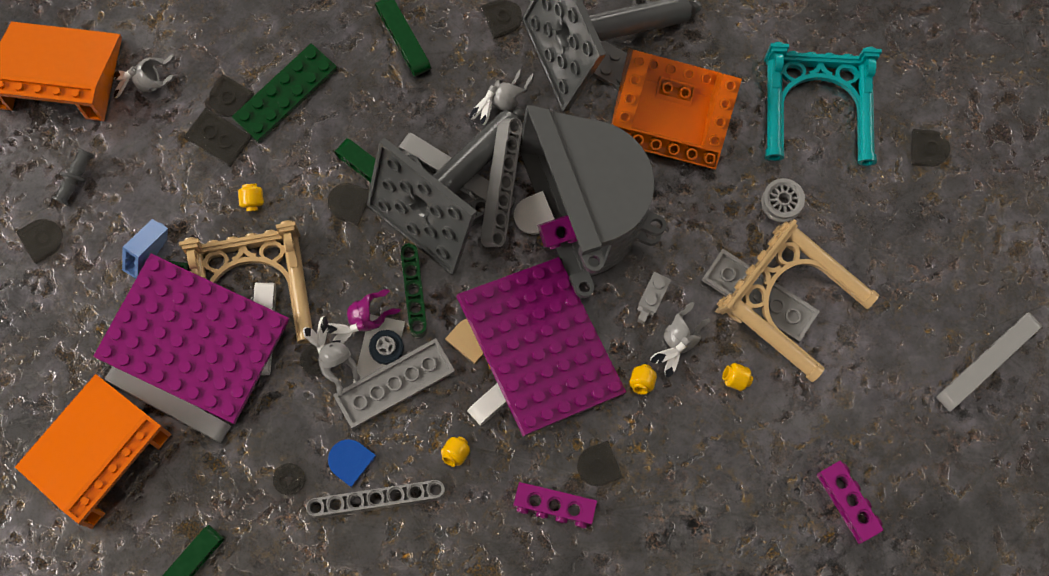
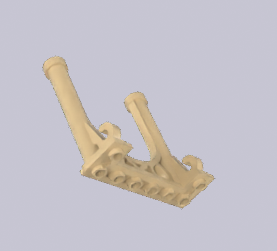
[715,219,879,382]
[179,220,313,344]

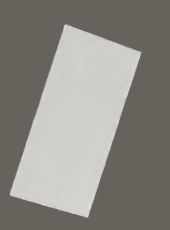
[353,314,405,383]

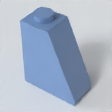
[122,219,168,279]

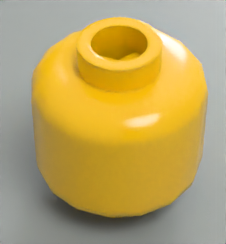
[238,184,264,211]
[722,363,753,391]
[630,364,657,395]
[441,436,470,467]

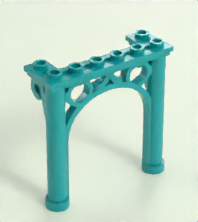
[764,42,882,166]

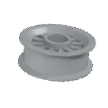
[761,178,805,222]

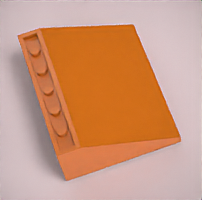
[0,21,122,121]
[611,48,742,170]
[15,374,172,529]

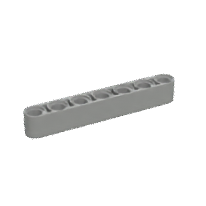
[481,118,522,247]
[398,133,516,207]
[936,312,1042,412]
[104,366,231,443]
[306,480,445,518]

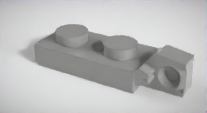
[637,272,671,325]

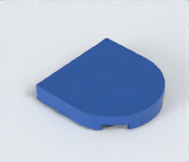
[328,439,376,488]

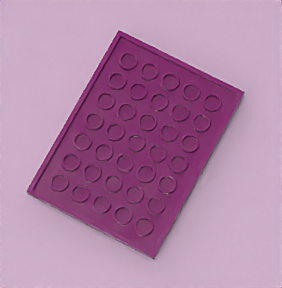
[93,253,290,425]
[456,257,626,437]

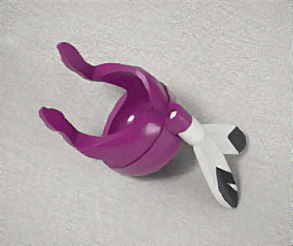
[327,289,401,344]

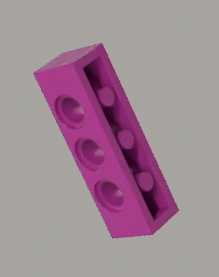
[537,215,578,250]
[816,460,883,544]
[513,482,597,528]

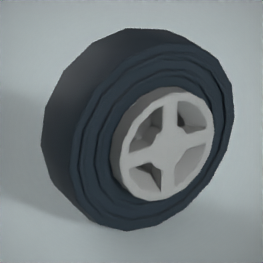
[369,330,404,365]

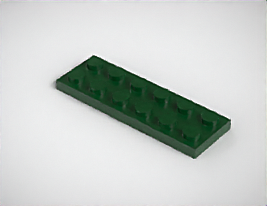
[232,43,337,143]

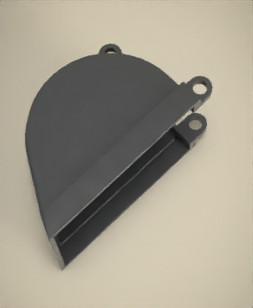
[519,105,667,298]

